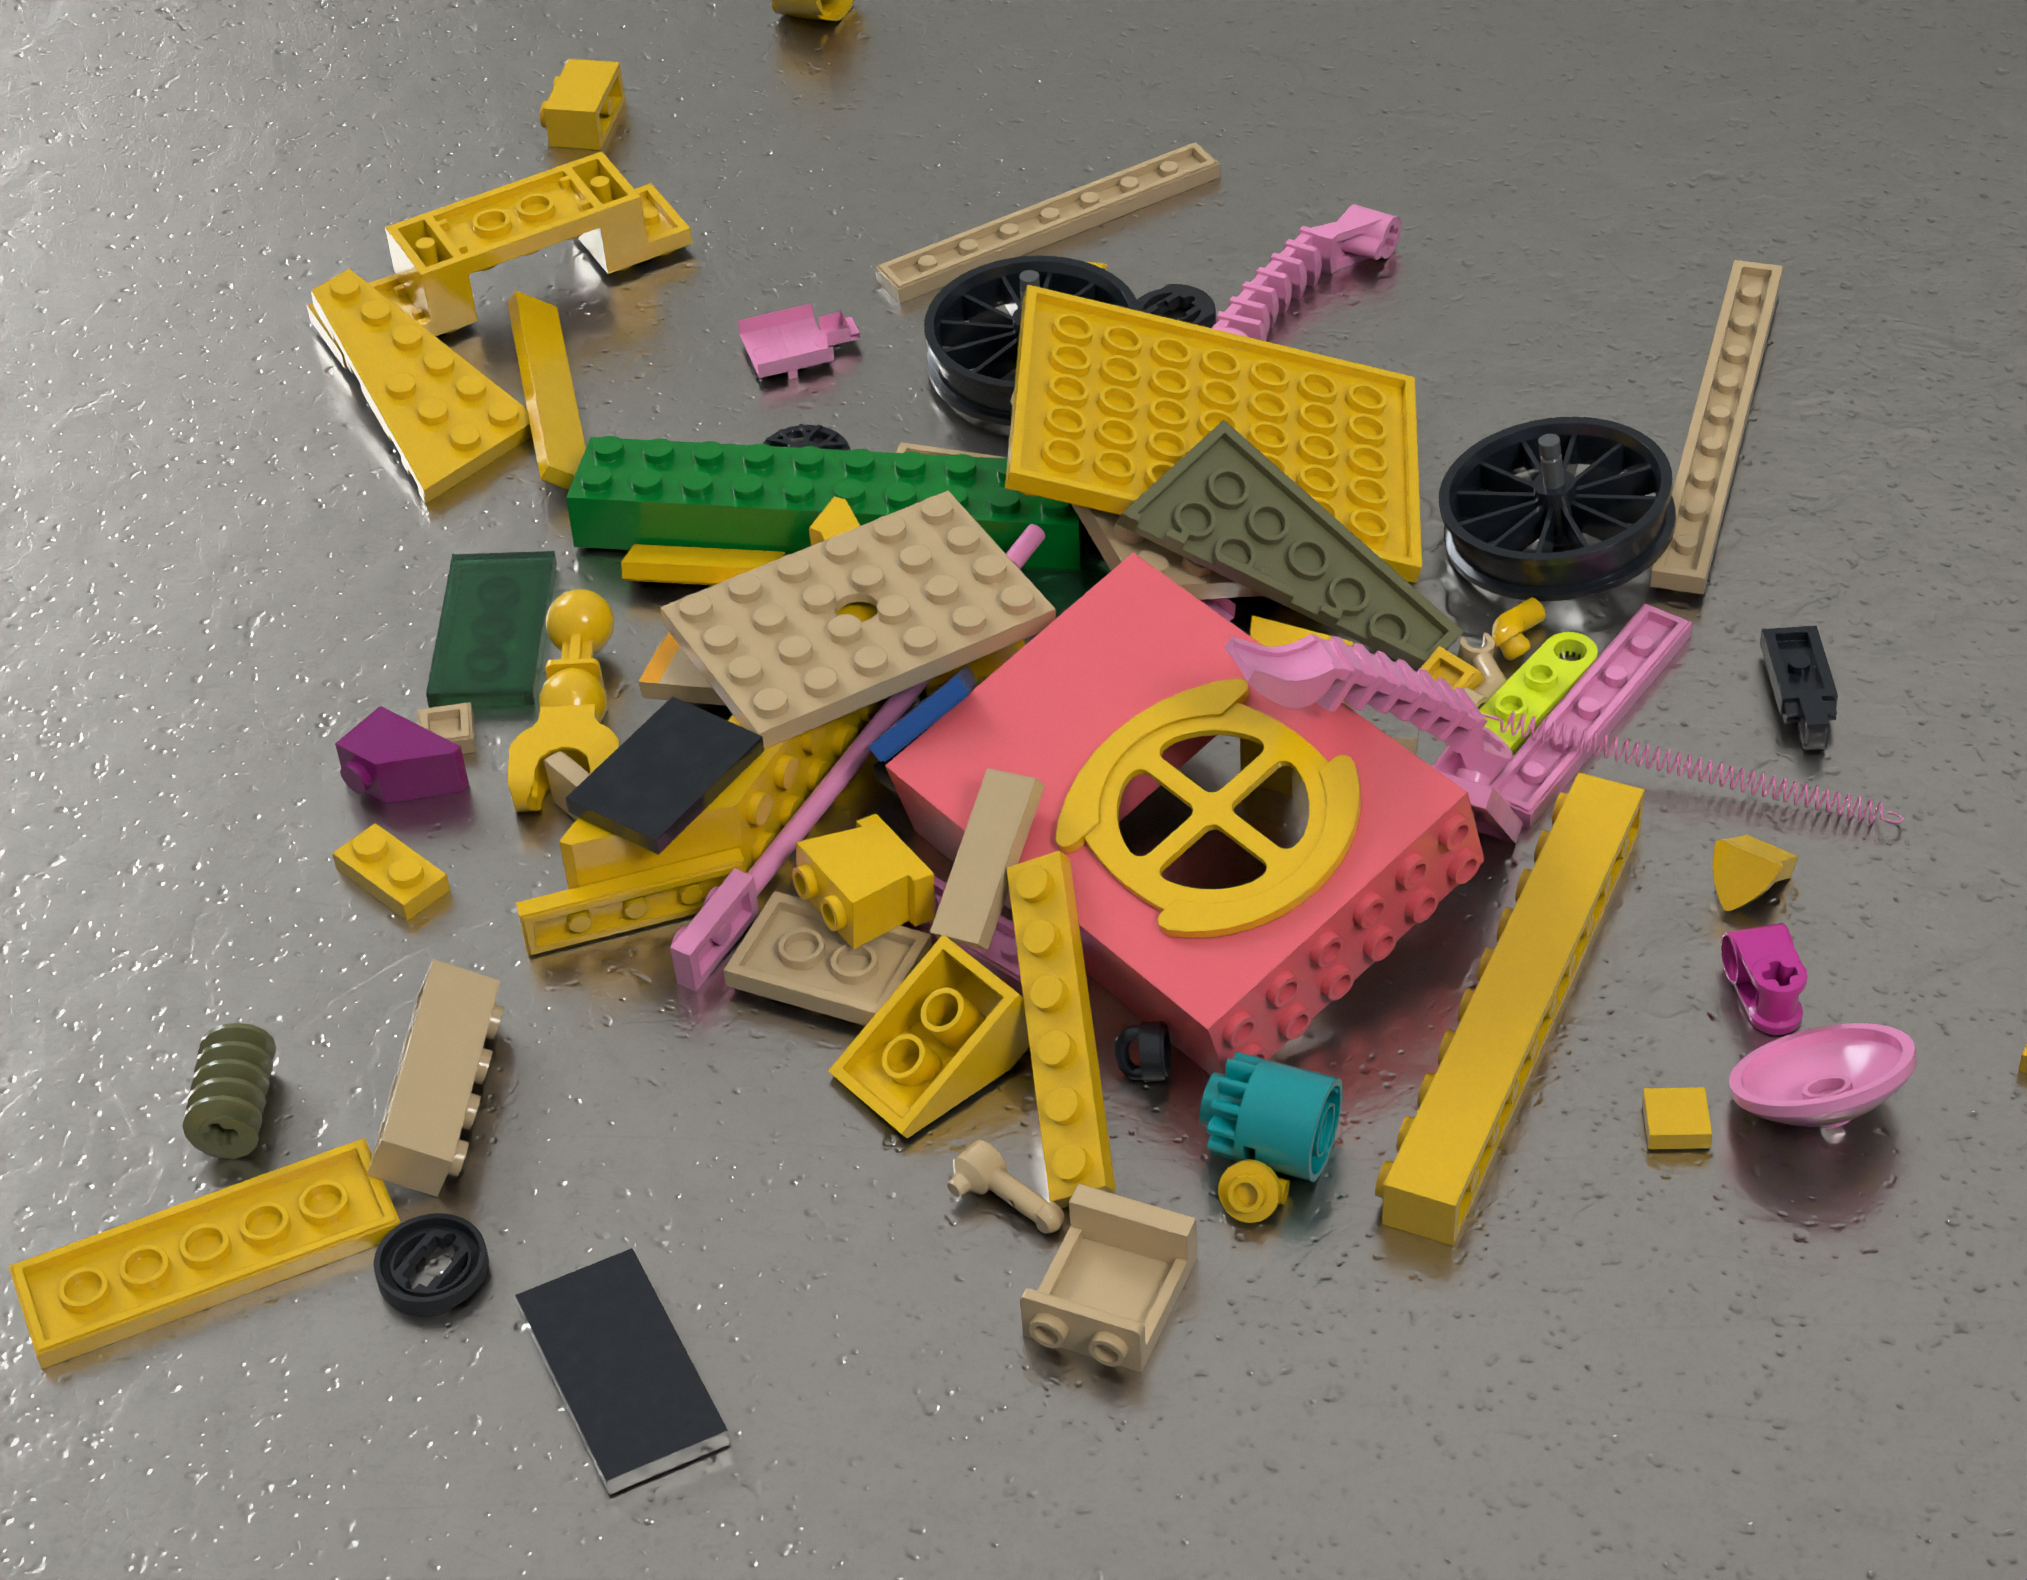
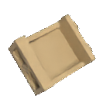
[1020,1184,1198,1373]

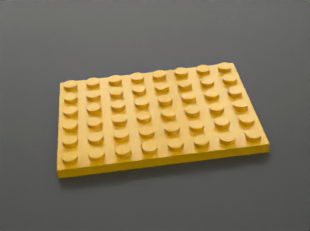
[1005,285,1422,583]

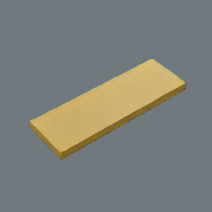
[8,1138,401,1369]

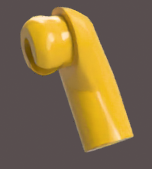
[1492,597,1546,661]

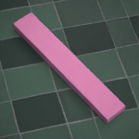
[1490,603,1693,829]

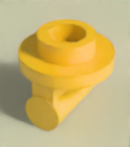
[1218,1160,1290,1223]

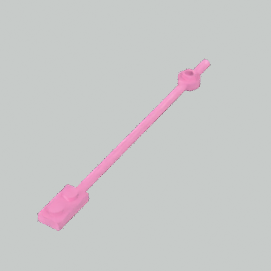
[670,524,1045,991]

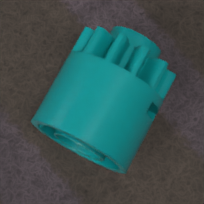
[1199,1051,1343,1182]

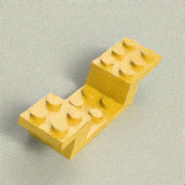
[307,151,693,369]

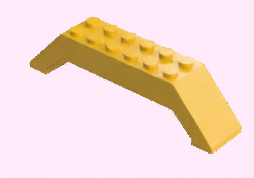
[559,496,888,889]

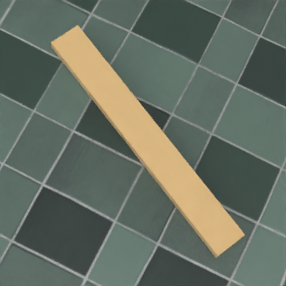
[875,142,1221,304]

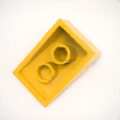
[828,934,1030,1138]

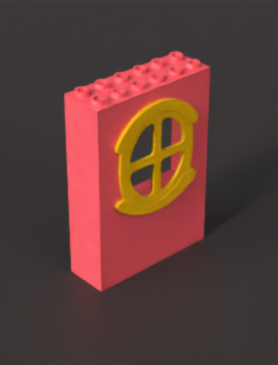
[885,552,1485,1076]

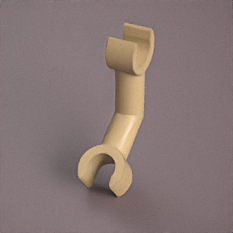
[1457,632,1506,709]

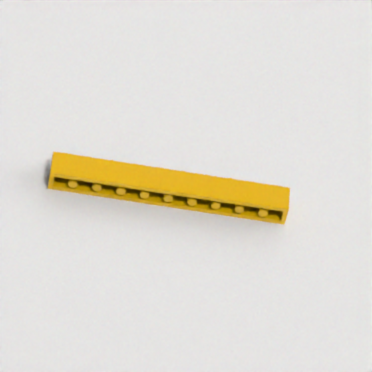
[1375,772,1645,1246]

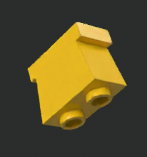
[792,814,935,949]

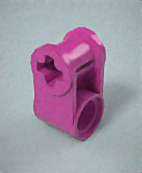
[1721,923,1808,1035]

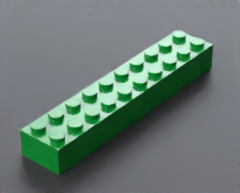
[566,436,1089,576]

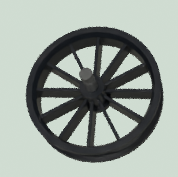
[924,256,1140,426]
[1439,417,1676,601]

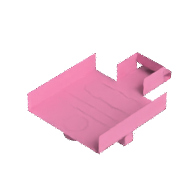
[738,303,860,379]

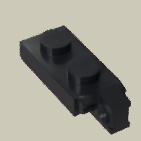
[1760,626,1838,750]

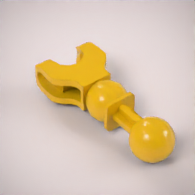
[508,589,620,812]

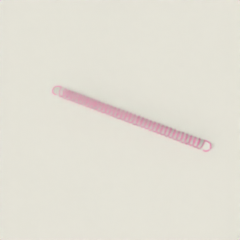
[1482,711,1904,824]

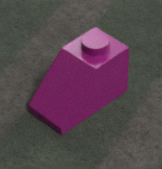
[335,706,470,804]

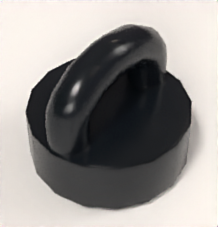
[1114,1021,1172,1082]

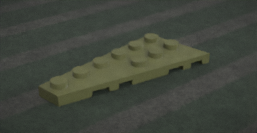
[1117,420,1463,670]

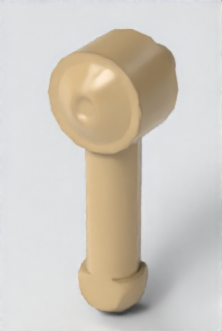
[947,1139,1065,1233]

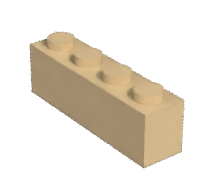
[367,959,504,1197]

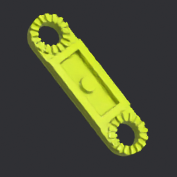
[1479,632,1598,755]

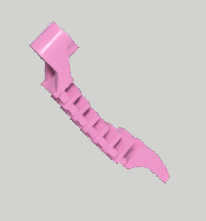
[1212,204,1401,341]
[1224,634,1513,783]

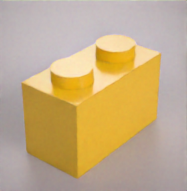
[540,59,625,150]

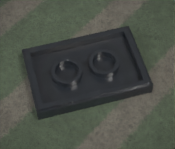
[565,696,764,855]

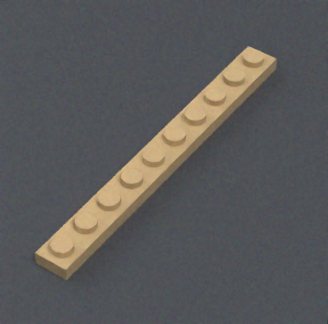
[1650,260,1783,595]

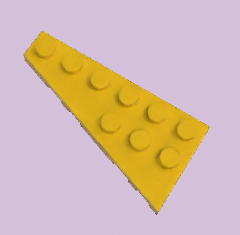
[311,269,532,504]

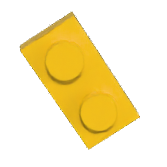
[332,823,450,921]

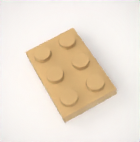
[723,891,933,1026]

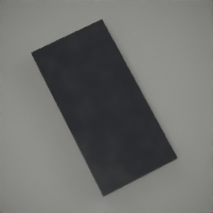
[515,1248,730,1495]

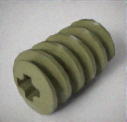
[182,1023,276,1159]

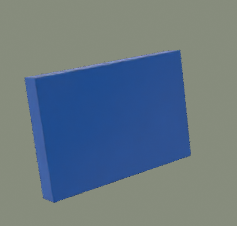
[868,665,978,762]

